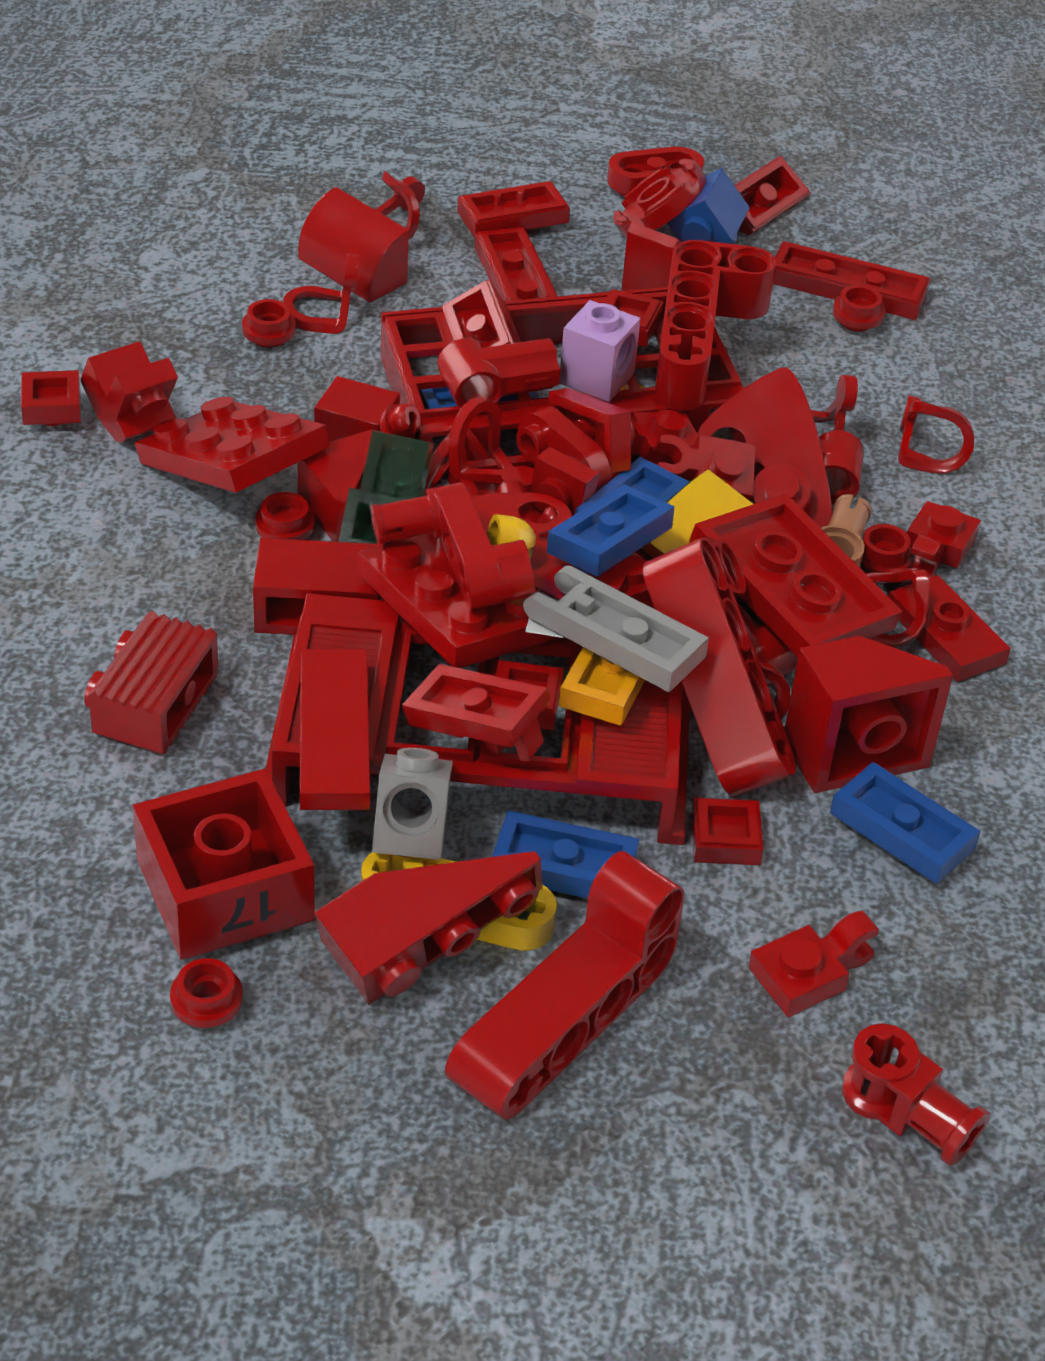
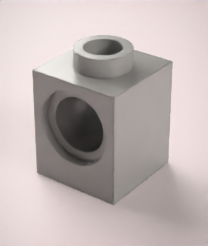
[372,748,453,860]

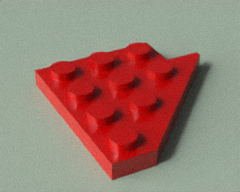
[358,533,655,668]

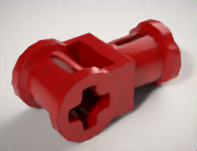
[842,1023,991,1166]

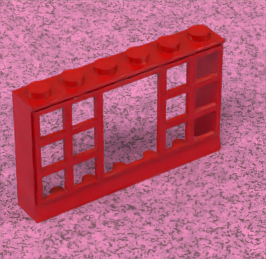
[380,286,746,478]

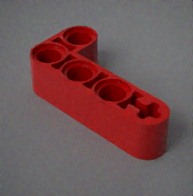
[654,240,776,411]
[643,537,796,798]
[444,851,684,1120]

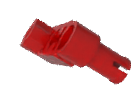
[370,482,535,610]

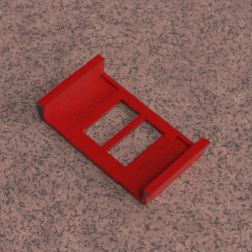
[266,593,690,845]

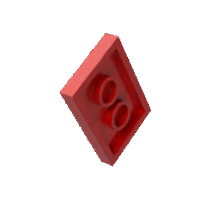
[135,397,330,493]
[689,493,903,658]

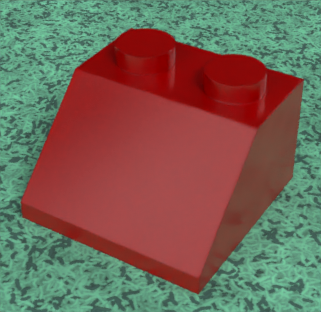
[785,635,953,794]

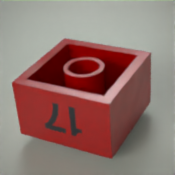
[132,768,315,961]

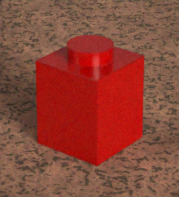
[314,376,400,464]

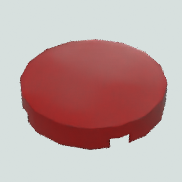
[613,159,707,238]

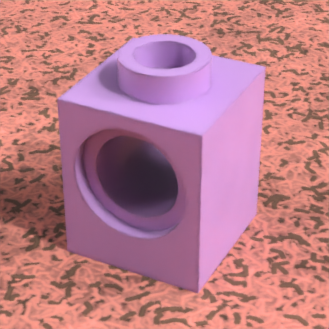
[559,300,641,402]

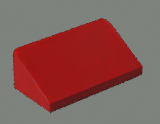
[734,155,811,236]
[442,279,521,348]

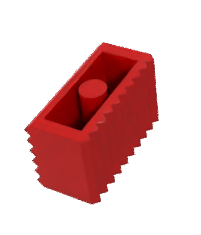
[84,610,219,754]

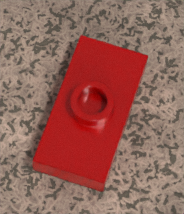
[457,181,570,238]
[888,575,1011,682]

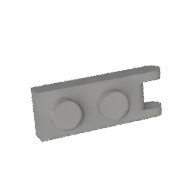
[523,566,709,692]

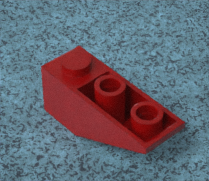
[314,851,543,1005]

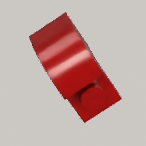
[80,341,178,443]

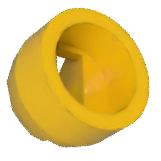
[487,514,536,558]

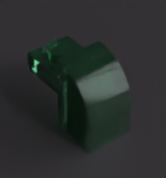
[338,430,434,545]

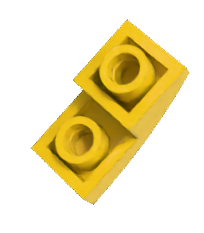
[641,470,753,558]

